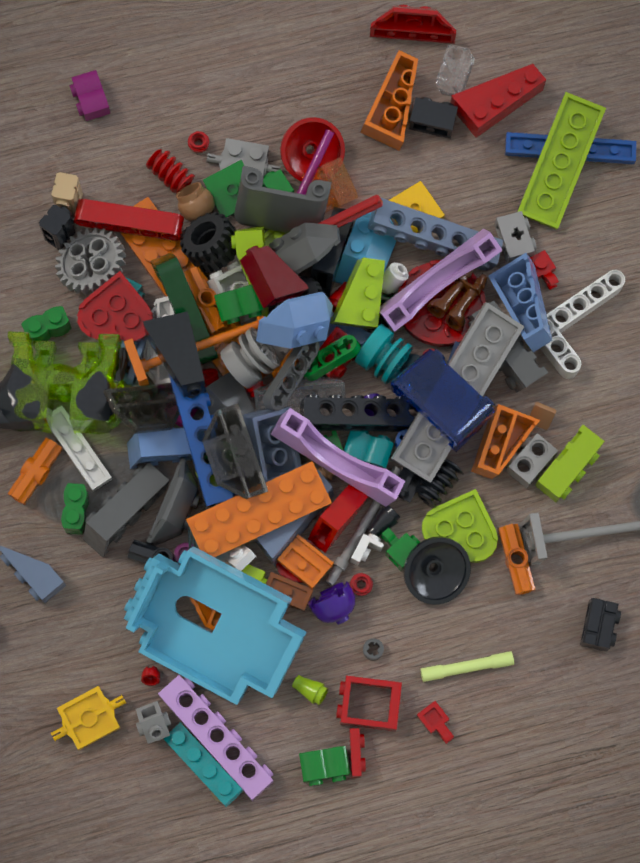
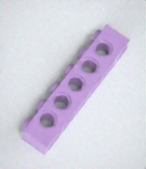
[158,675,274,801]

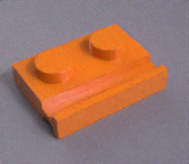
[277,534,334,590]

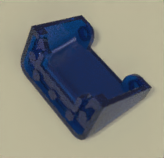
[391,349,495,452]

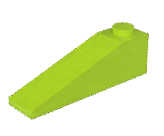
[231,227,269,317]

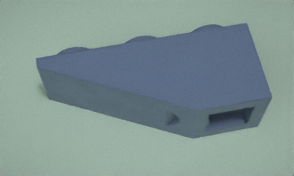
[0,546,66,603]

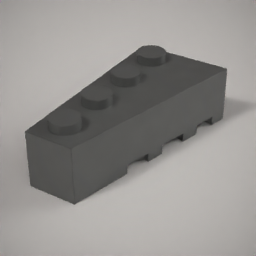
[83,463,169,557]

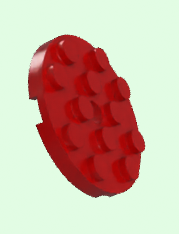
[398,260,486,347]

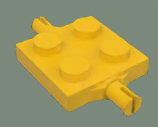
[50,686,126,750]

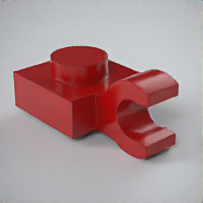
[530,250,559,290]
[416,701,454,744]

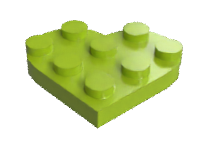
[421,489,498,563]

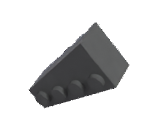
[467,300,548,393]

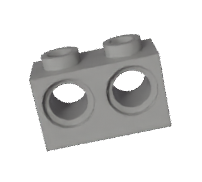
[506,433,558,489]

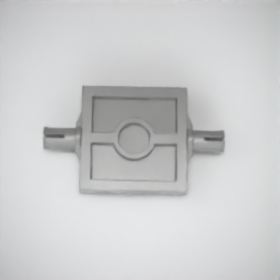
[207,138,281,178]

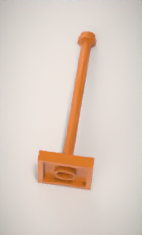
[124,315,264,397]

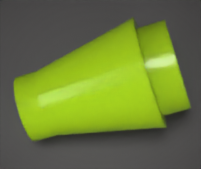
[292,675,328,705]

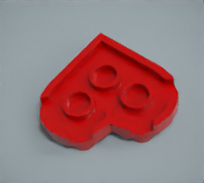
[77,271,153,342]

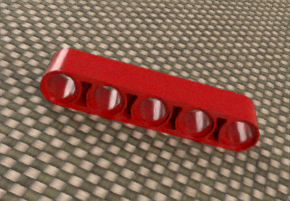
[73,199,184,241]

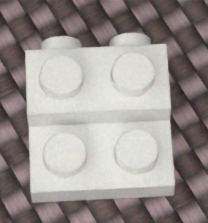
[207,261,249,294]

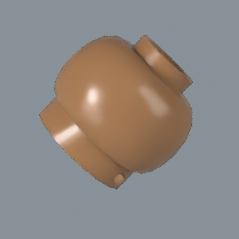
[176,182,215,222]

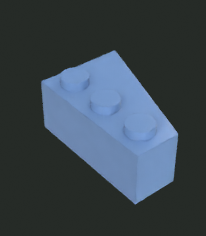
[127,425,207,469]

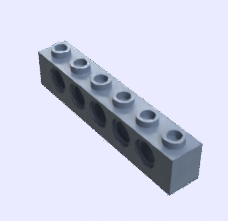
[368,198,504,271]

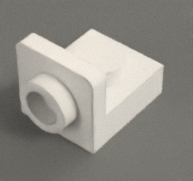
[350,534,384,566]

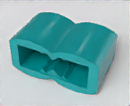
[344,431,394,469]

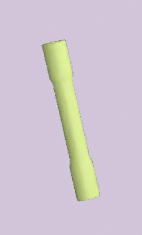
[420,651,514,682]

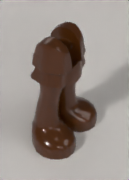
[427,269,488,331]

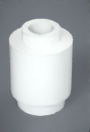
[382,262,409,294]

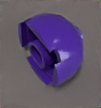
[308,581,355,625]

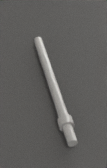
[325,466,402,586]

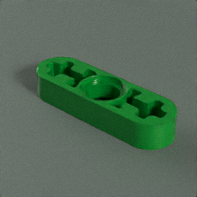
[299,335,361,381]

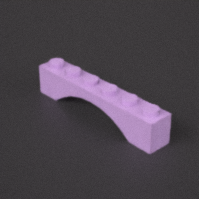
[379,229,502,332]
[271,408,405,507]

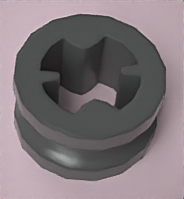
[363,638,384,661]

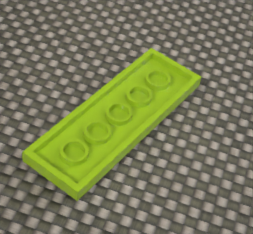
[517,92,606,230]

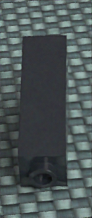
[311,206,354,298]
[143,311,206,397]

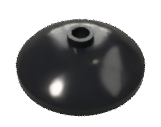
[404,536,471,605]

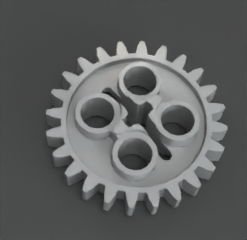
[55,228,126,295]

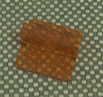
[302,158,358,212]

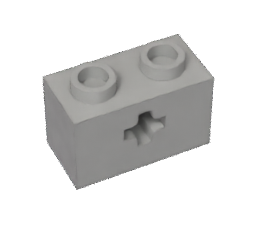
[494,211,537,264]

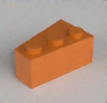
[471,404,540,479]

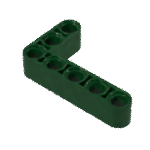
[151,252,218,365]

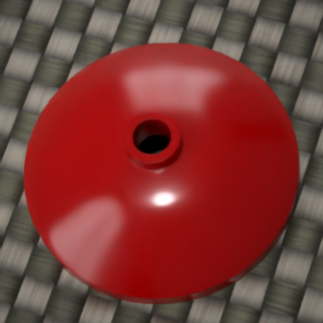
[280,117,345,182]

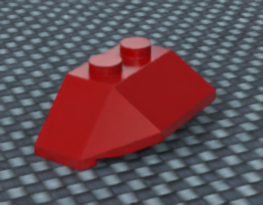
[370,4,457,44]

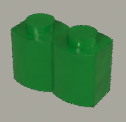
[214,285,265,325]
[21,306,72,346]
[61,483,89,535]
[299,746,350,787]

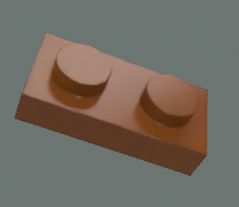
[266,572,314,612]

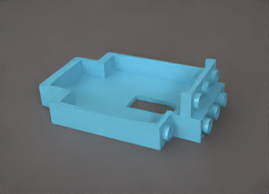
[124,546,307,705]

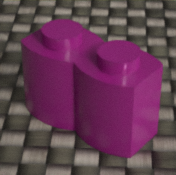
[69,70,111,121]

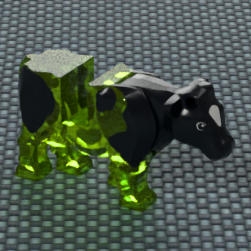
[0,331,129,435]

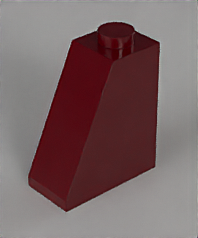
[239,246,309,308]

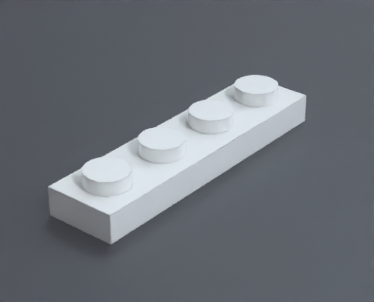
[44,405,112,492]

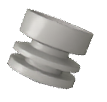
[220,327,280,388]

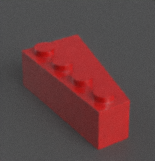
[450,64,546,138]

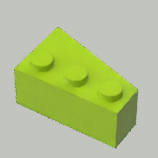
[330,257,385,329]

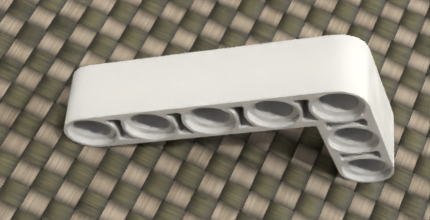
[540,270,625,379]

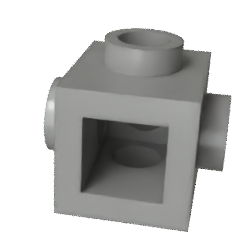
[136,701,171,744]

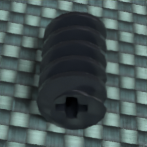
[415,458,464,508]

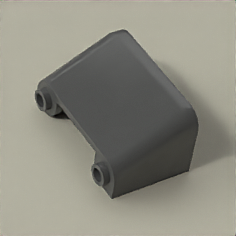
[234,166,332,233]

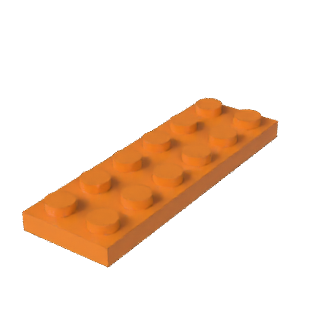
[186,461,332,557]

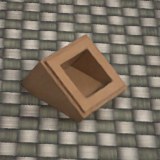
[530,402,556,430]

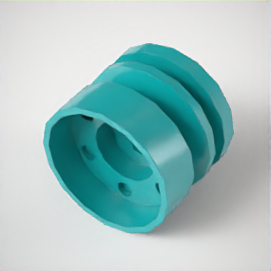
[355,324,413,384]

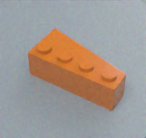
[360,50,418,151]

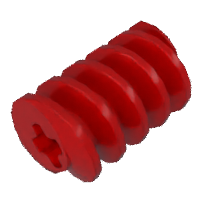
[146,149,195,194]

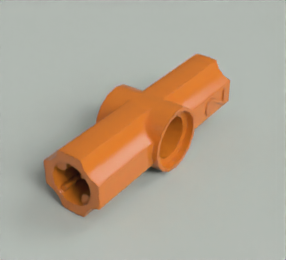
[183,267,228,335]
[7,437,63,505]
[498,524,535,595]

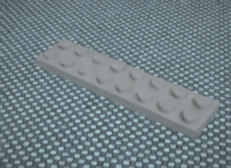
[391,302,524,483]

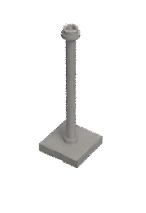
[519,513,640,568]

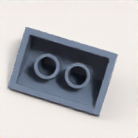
[238,407,302,484]

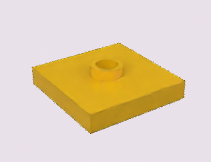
[389,181,445,233]

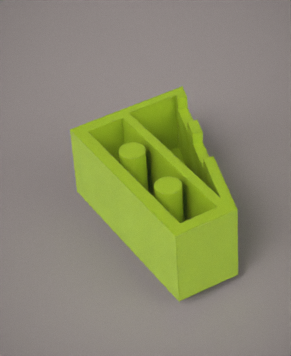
[535,425,605,503]

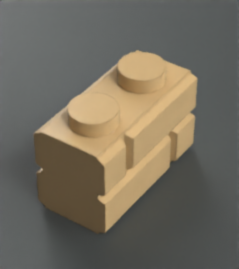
[51,172,83,216]

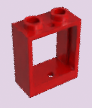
[336,675,402,732]

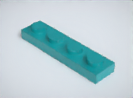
[163,723,243,807]

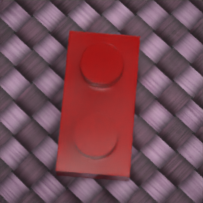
[349,728,366,778]

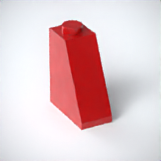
[308,484,368,553]

